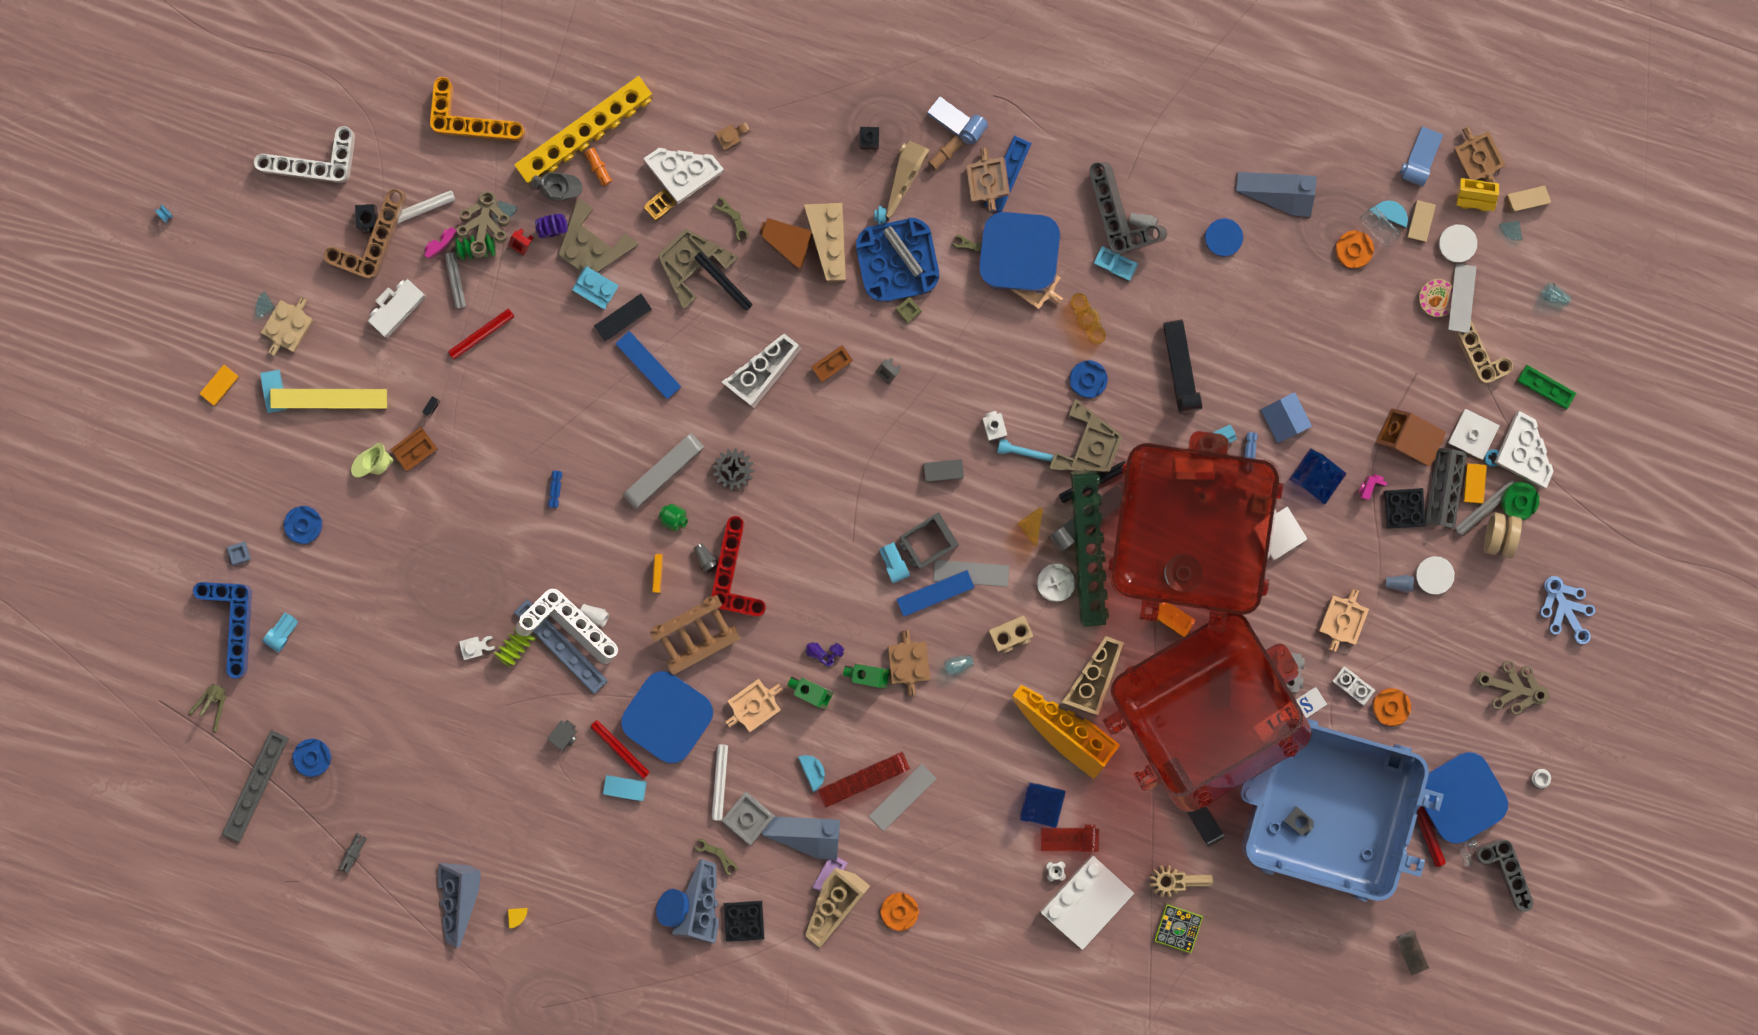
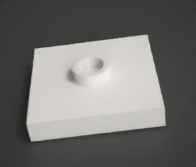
[1448,409,1500,460]

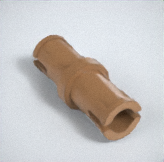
[928,135,963,170]

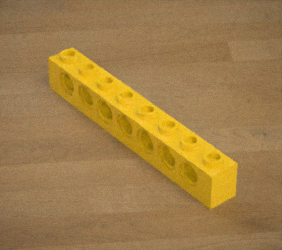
[514,76,653,186]

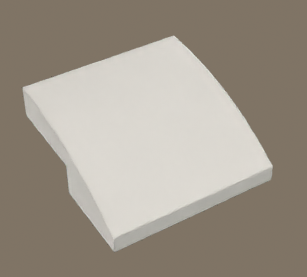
[1252,507,1307,561]

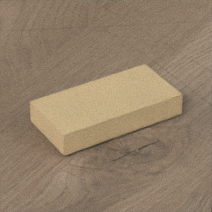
[1407,200,1436,242]

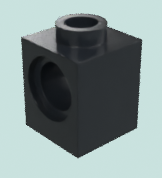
[860,127,879,149]
[355,204,378,233]

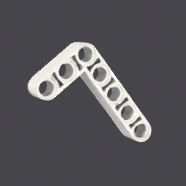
[254,126,355,183]
[515,589,618,664]

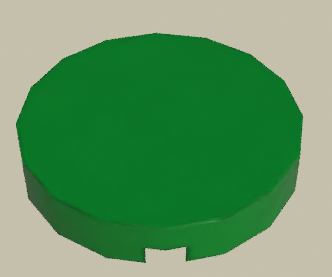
[1501,482,1540,520]

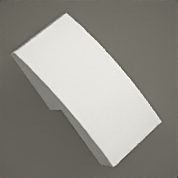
[1333,666,1376,706]

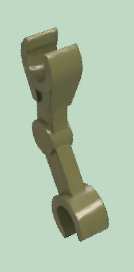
[714,197,749,241]
[953,235,982,252]
[695,839,738,875]

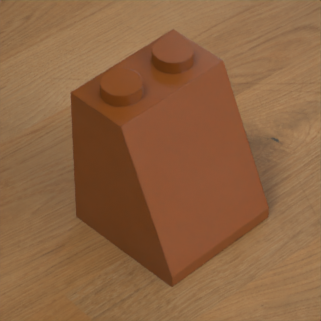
[759,218,812,272]
[1375,408,1446,466]

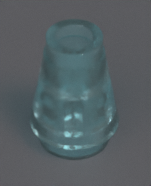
[1541,283,1572,306]
[944,655,974,676]

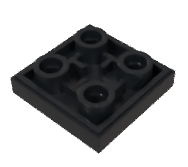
[1384,488,1426,529]
[724,900,765,942]

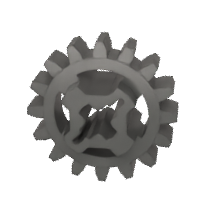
[713,448,755,490]

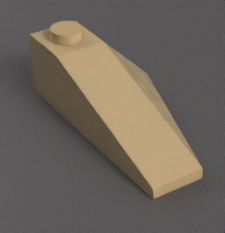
[886,141,929,220]
[805,868,870,948]

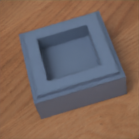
[226,541,252,565]

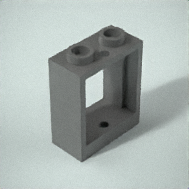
[899,512,959,569]

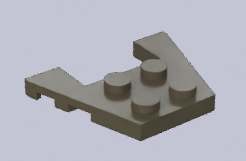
[559,198,639,273]
[658,228,738,309]
[1049,400,1123,473]

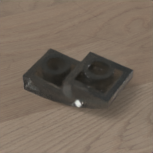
[1396,930,1430,975]

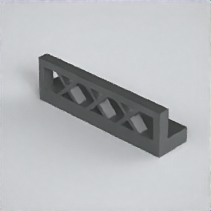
[1426,448,1467,528]

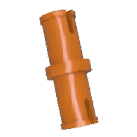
[584,148,613,187]

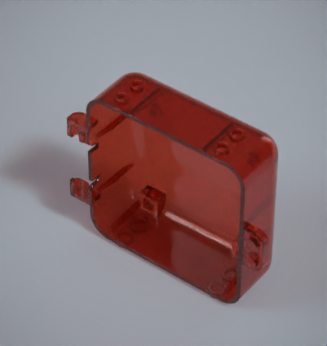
[1108,431,1284,632]
[1103,612,1312,812]

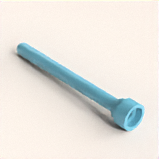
[997,438,1054,462]

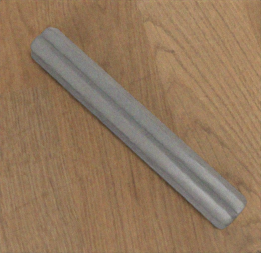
[1455,480,1515,536]

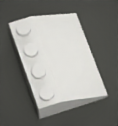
[1040,854,1134,950]

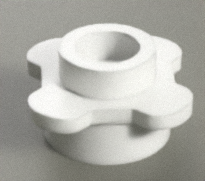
[1046,861,1066,881]

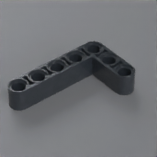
[1163,319,1202,415]

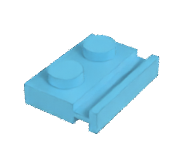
[571,266,618,310]

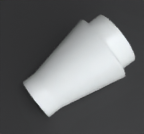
[580,604,609,627]

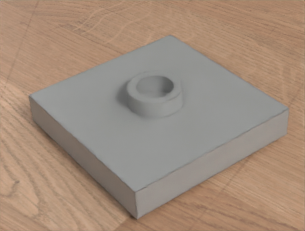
[721,791,775,846]

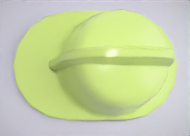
[351,443,393,478]

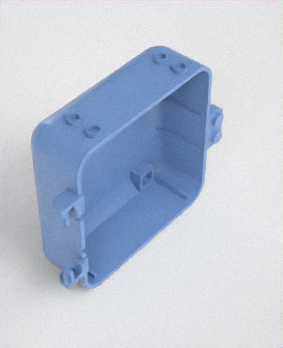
[1240,717,1444,902]

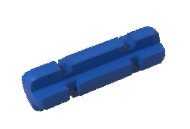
[548,470,563,508]

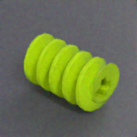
[494,628,535,668]

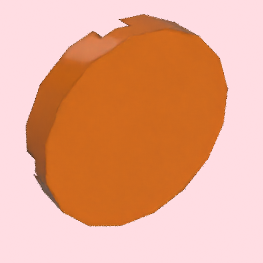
[1335,230,1374,269]
[1372,688,1411,726]
[881,892,919,931]

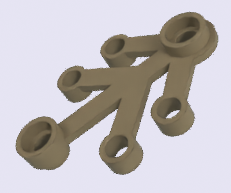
[457,191,510,258]
[1475,660,1550,714]

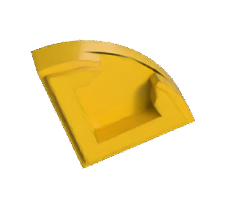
[508,908,528,928]

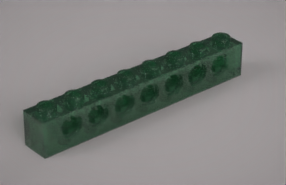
[1070,470,1109,627]

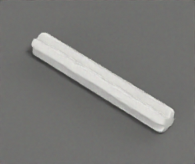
[385,191,455,223]
[712,744,728,821]

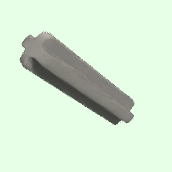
[883,226,923,277]
[445,252,466,309]

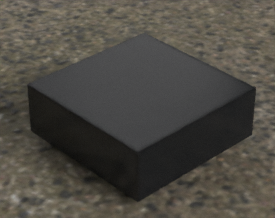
[422,396,440,417]

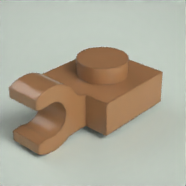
[715,122,750,151]

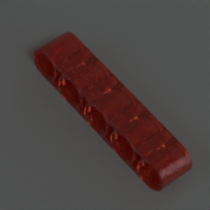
[817,751,911,808]

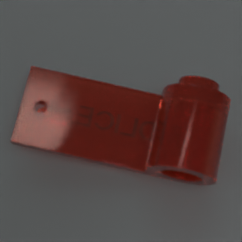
[1041,824,1099,852]

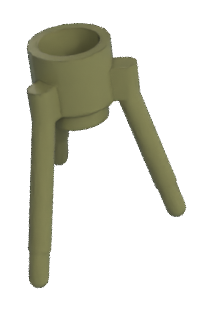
[189,683,227,733]

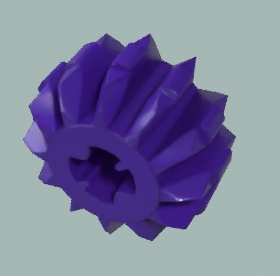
[535,214,568,239]

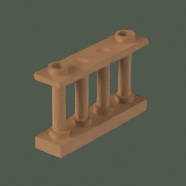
[649,595,741,675]

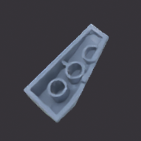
[1236,172,1317,217]
[762,817,840,860]
[672,859,719,943]
[438,863,481,948]

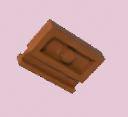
[390,427,438,472]

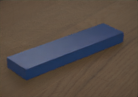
[984,135,1032,213]
[615,331,682,399]
[896,570,975,616]

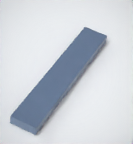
[514,599,608,694]

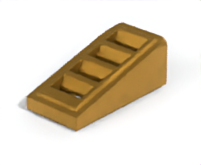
[643,188,677,222]

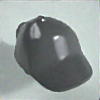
[530,172,582,201]

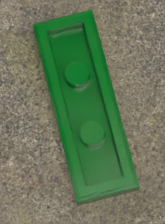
[1516,364,1577,410]

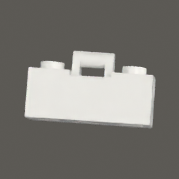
[368,279,427,338]

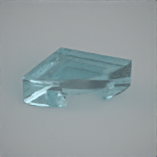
[493,201,518,220]
[1499,221,1522,240]
[256,291,275,318]

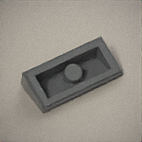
[924,459,964,482]

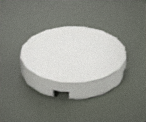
[1438,224,1477,263]
[1416,556,1455,594]
[1037,564,1075,602]

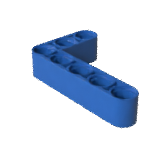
[193,582,252,678]

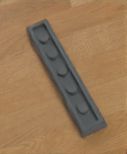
[222,730,289,843]

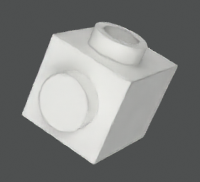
[982,411,1007,441]

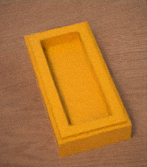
[199,364,239,406]
[1463,464,1487,504]
[652,554,664,593]

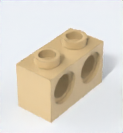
[988,615,1033,653]

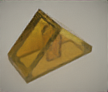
[1017,507,1043,546]

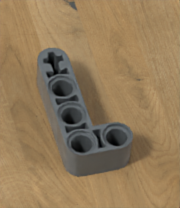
[1474,839,1534,912]

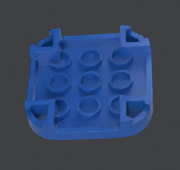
[980,212,1061,293]
[856,218,939,302]
[621,671,713,763]
[1423,752,1508,843]

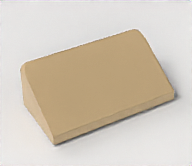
[1507,186,1551,213]

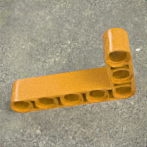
[430,77,526,141]

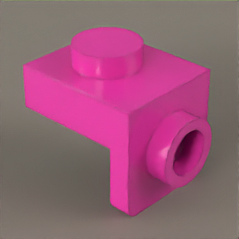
[1358,474,1388,501]

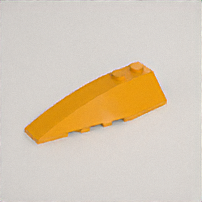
[1011,684,1120,779]

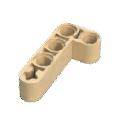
[1454,320,1513,384]

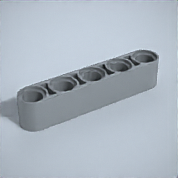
[622,433,704,510]

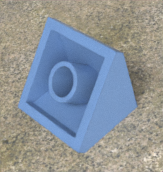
[1260,392,1312,444]

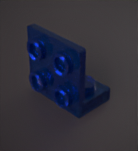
[1289,448,1346,504]
[1019,781,1066,828]

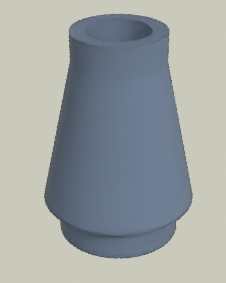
[1386,574,1414,593]

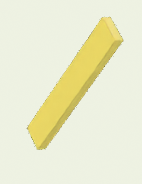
[270,388,387,408]

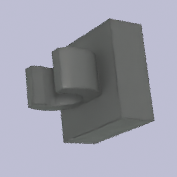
[875,358,901,385]

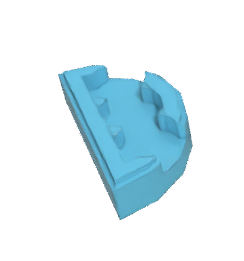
[1370,200,1408,228]
[798,755,825,792]

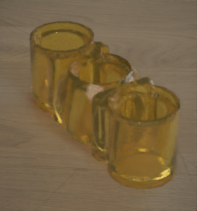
[1070,293,1106,345]

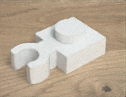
[459,636,495,660]

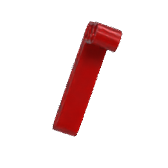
[711,516,766,616]

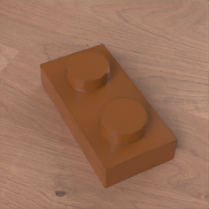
[811,345,853,383]

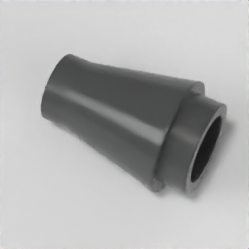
[693,543,718,573]

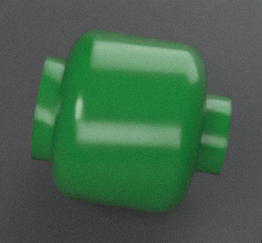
[659,504,688,532]

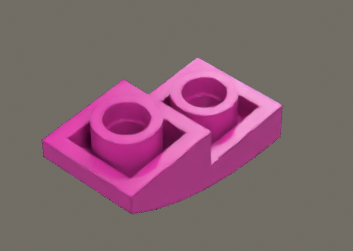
[424,227,457,259]

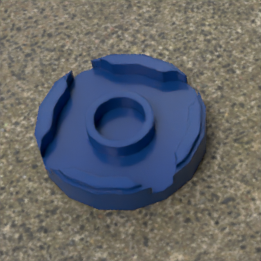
[1205,218,1243,257]
[1069,360,1108,398]
[284,506,323,544]
[292,738,332,777]
[656,888,689,928]

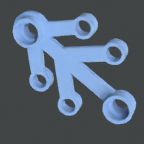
[1540,576,1595,644]

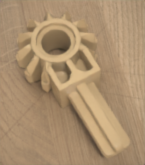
[1149,865,1213,898]

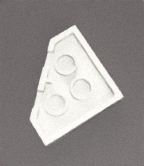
[643,148,724,204]
[1494,411,1554,489]

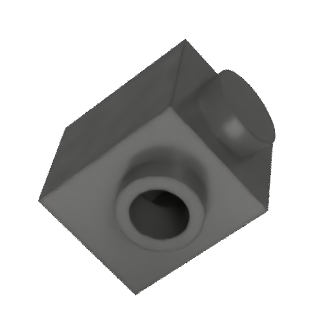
[547,720,578,750]

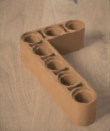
[323,189,407,278]

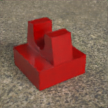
[508,229,533,256]

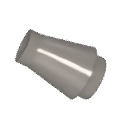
[1129,213,1158,233]

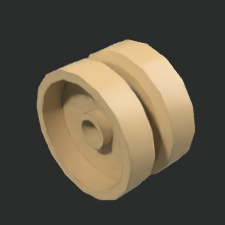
[1484,512,1522,559]

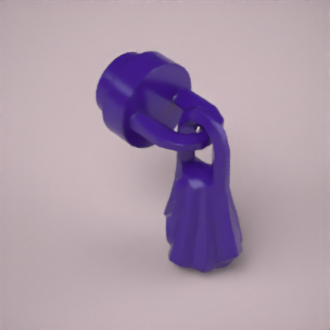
[805,642,845,666]

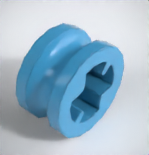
[155,204,173,223]
[1484,449,1499,467]

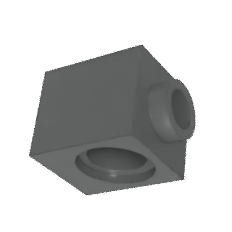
[1284,806,1314,836]

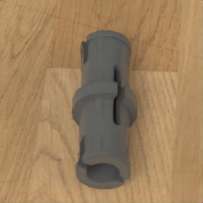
[338,833,367,873]

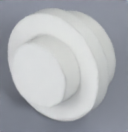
[1531,769,1551,788]

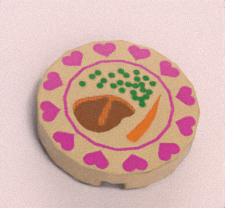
[1419,279,1453,317]

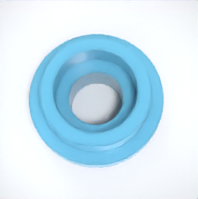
[874,206,886,225]

